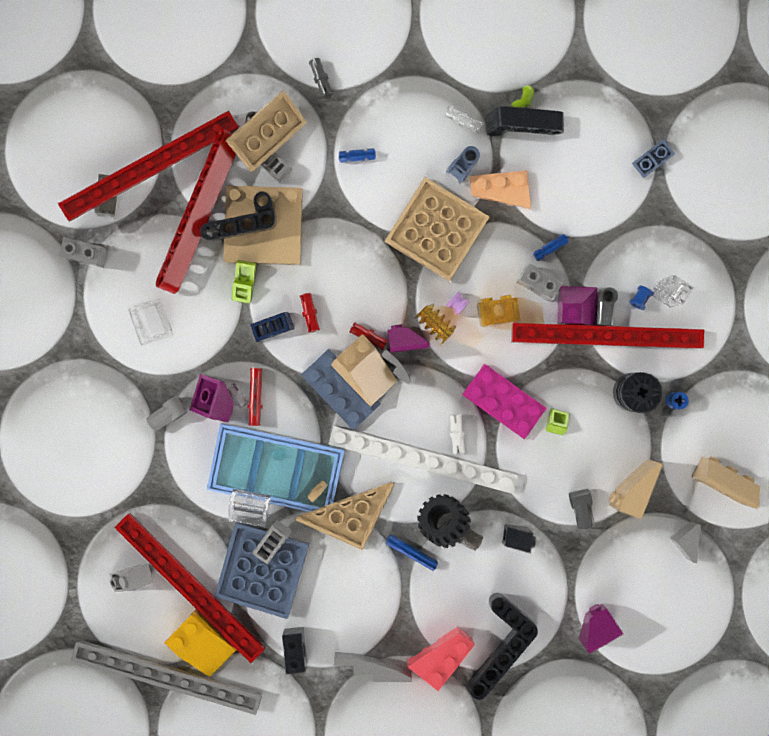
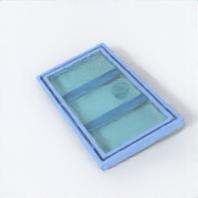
[207,423,345,512]

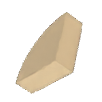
[308,481,328,502]

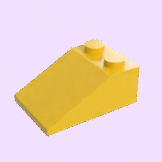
[164,609,237,677]

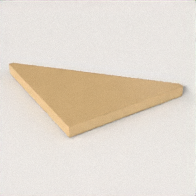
[296,482,394,550]

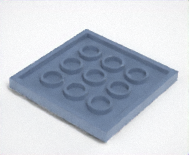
[214,522,310,619]

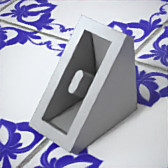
[670,521,701,563]

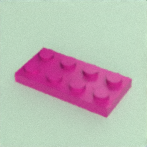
[462,364,547,439]

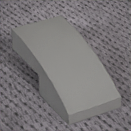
[381,349,410,384]

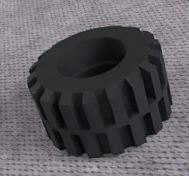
[417,494,471,548]

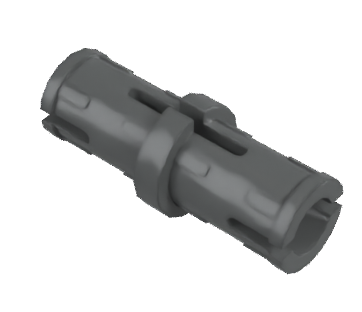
[309,58,334,99]

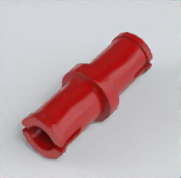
[300,293,320,333]
[349,322,388,351]

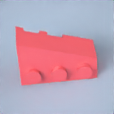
[407,627,475,691]

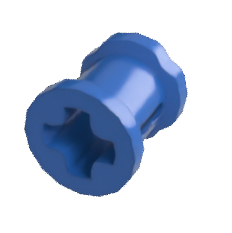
[629,285,654,310]
[665,392,689,409]

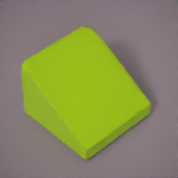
[546,408,569,435]

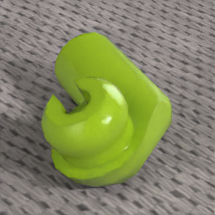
[511,85,535,108]

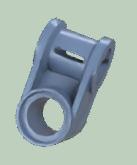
[446,146,480,184]

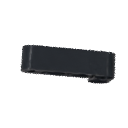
[486,106,564,136]
[200,192,277,241]

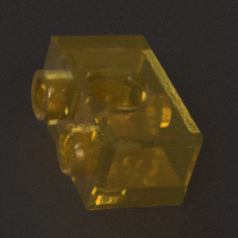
[477,295,521,327]

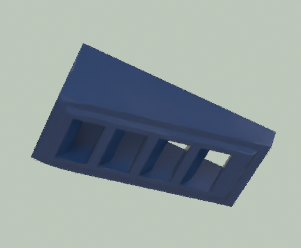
[250,312,294,342]

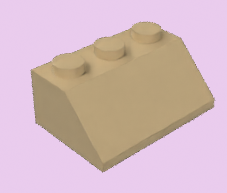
[692,456,760,510]

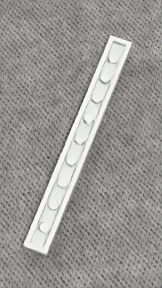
[329,426,518,494]

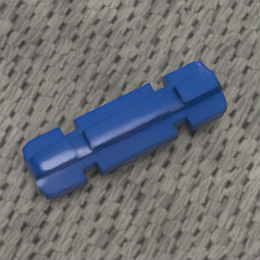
[338,148,376,163]
[533,234,569,261]

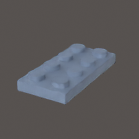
[301,349,381,430]

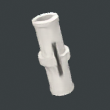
[450,414,465,454]

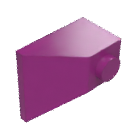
[557,286,597,325]
[388,324,430,353]
[189,374,234,423]
[579,604,623,654]

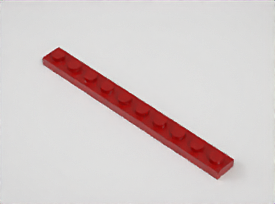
[57,110,239,222]
[511,323,704,349]
[114,513,265,663]

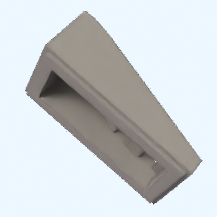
[261,152,292,183]
[252,520,292,565]

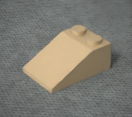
[331,334,397,407]
[609,459,663,519]

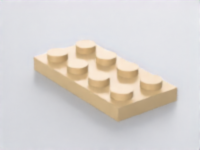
[226,91,307,172]

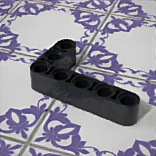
[469,593,538,700]

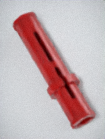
[247,368,263,426]

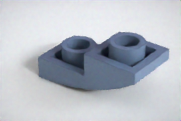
[632,139,675,178]

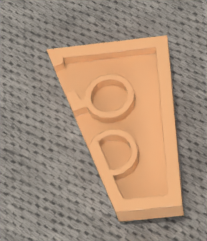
[470,170,531,210]

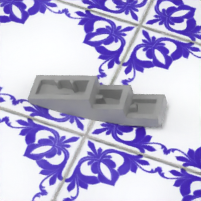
[334,652,412,682]

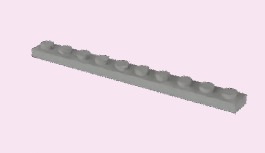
[71,640,262,715]

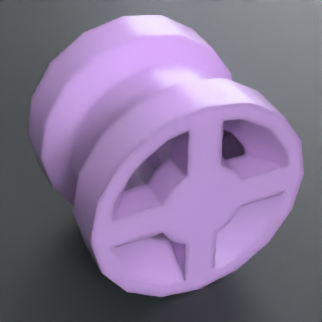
[446,291,470,315]

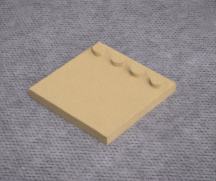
[385,177,489,282]
[223,186,303,265]

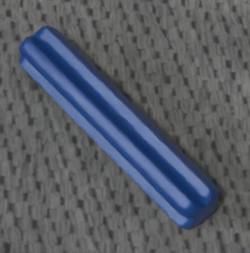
[386,535,438,571]

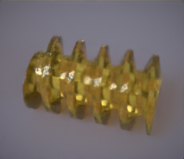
[414,303,457,345]

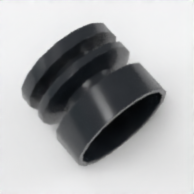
[613,372,662,413]

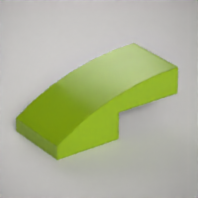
[231,260,257,304]

